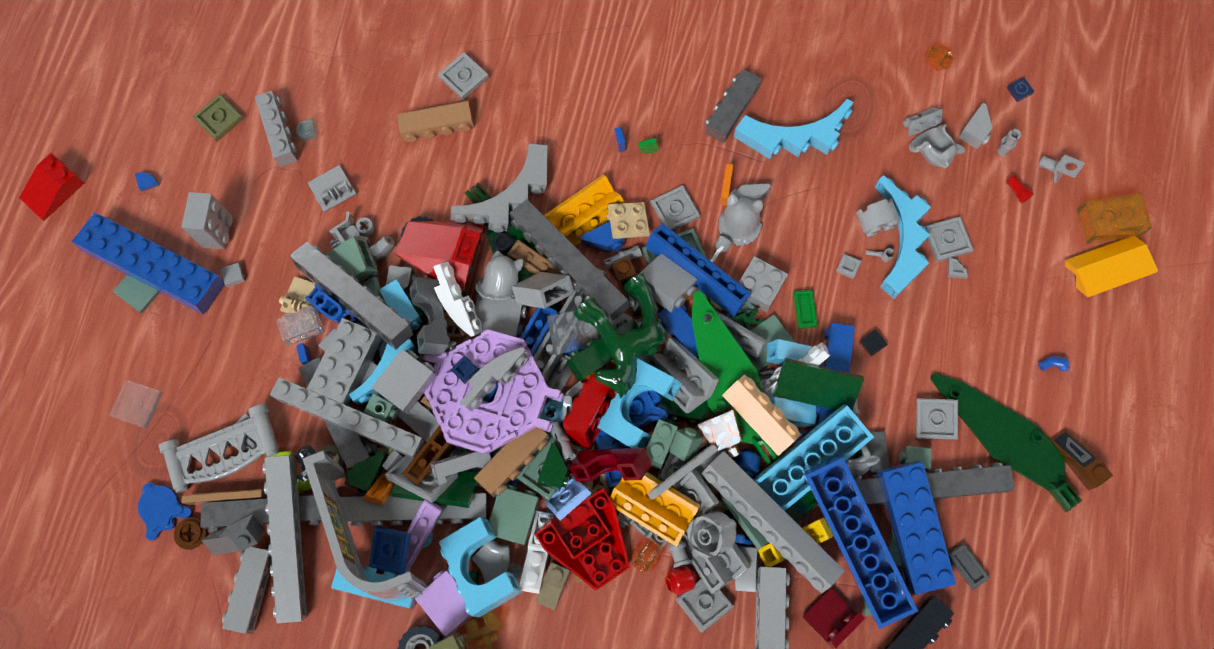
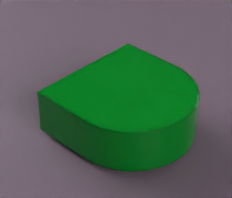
[638,138,659,154]

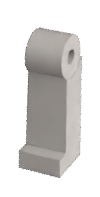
[430,451,491,485]

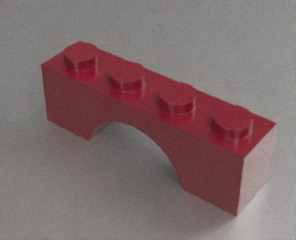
[568,448,652,481]

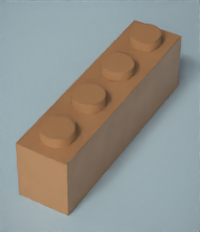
[397,101,474,142]
[474,427,549,497]

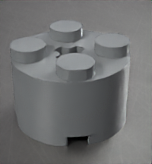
[856,199,900,238]
[687,511,736,558]

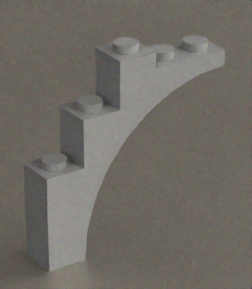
[451,144,547,232]

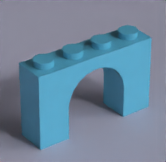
[767,339,817,427]
[597,358,682,448]
[439,517,522,618]

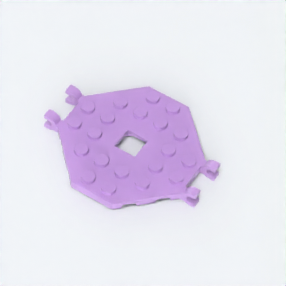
[423,329,564,455]

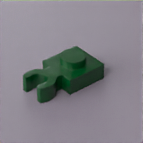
[729,309,763,330]

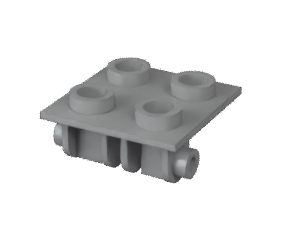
[308,165,356,212]

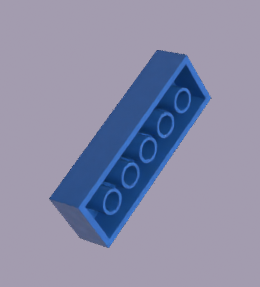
[877,460,956,595]

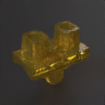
[464,612,504,649]

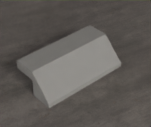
[647,337,719,413]
[681,510,751,594]

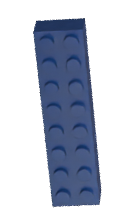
[72,212,225,315]
[802,455,918,629]

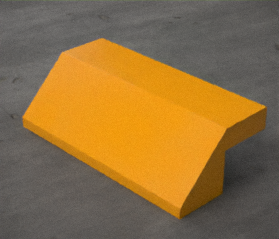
[544,175,624,246]
[1065,236,1158,298]
[610,473,701,547]

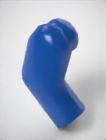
[1038,355,1070,372]

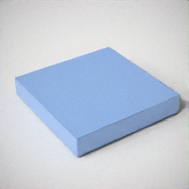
[544,476,591,520]

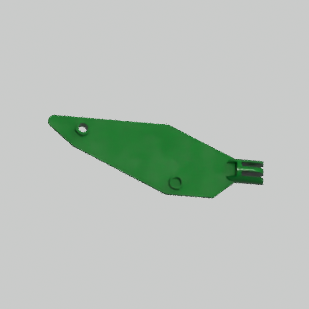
[692,291,784,464]

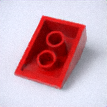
[19,153,85,221]

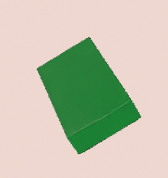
[793,290,818,330]

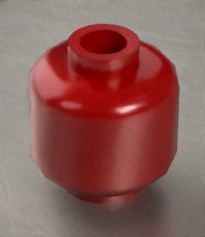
[665,565,697,595]

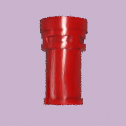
[1006,175,1034,203]

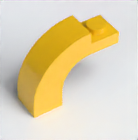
[758,518,834,567]

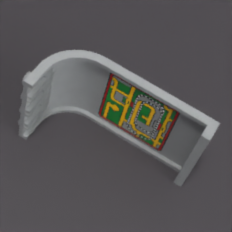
[303,451,427,601]

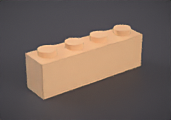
[722,375,801,456]

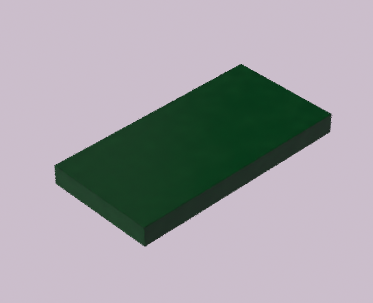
[773,358,864,411]
[391,471,479,508]

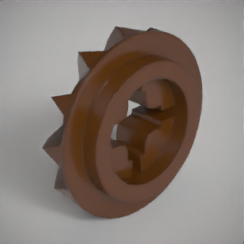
[174,517,207,550]

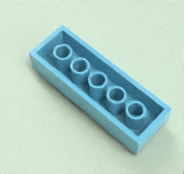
[752,404,874,511]

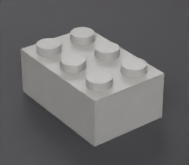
[181,192,233,250]

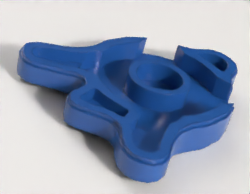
[629,391,668,429]
[138,482,193,541]

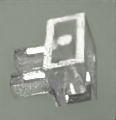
[276,306,325,346]

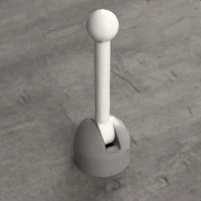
[710,236,732,263]

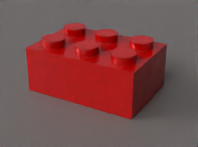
[563,375,615,450]

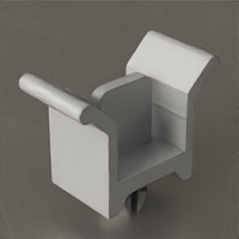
[329,211,372,249]

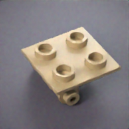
[607,202,650,239]
[279,277,319,322]

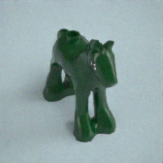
[573,273,667,398]

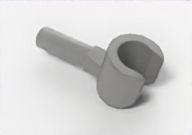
[866,248,894,262]

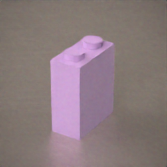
[414,570,472,637]

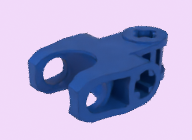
[305,284,359,324]

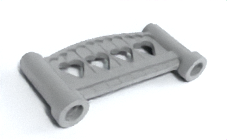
[158,404,279,493]

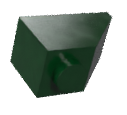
[537,442,570,492]
[345,453,387,493]

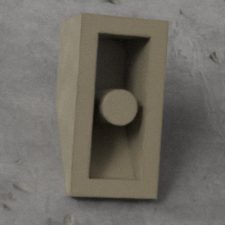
[536,563,571,610]

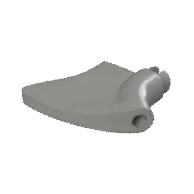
[472,539,511,584]

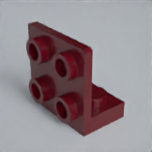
[803,589,865,648]

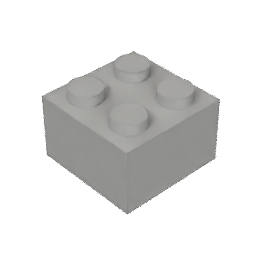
[739,256,788,312]

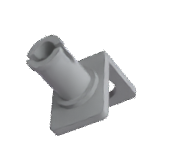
[1039,155,1085,183]

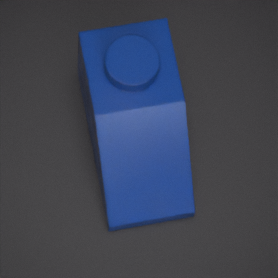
[581,221,625,253]

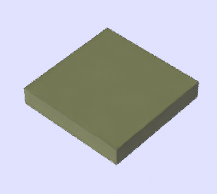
[192,94,244,142]

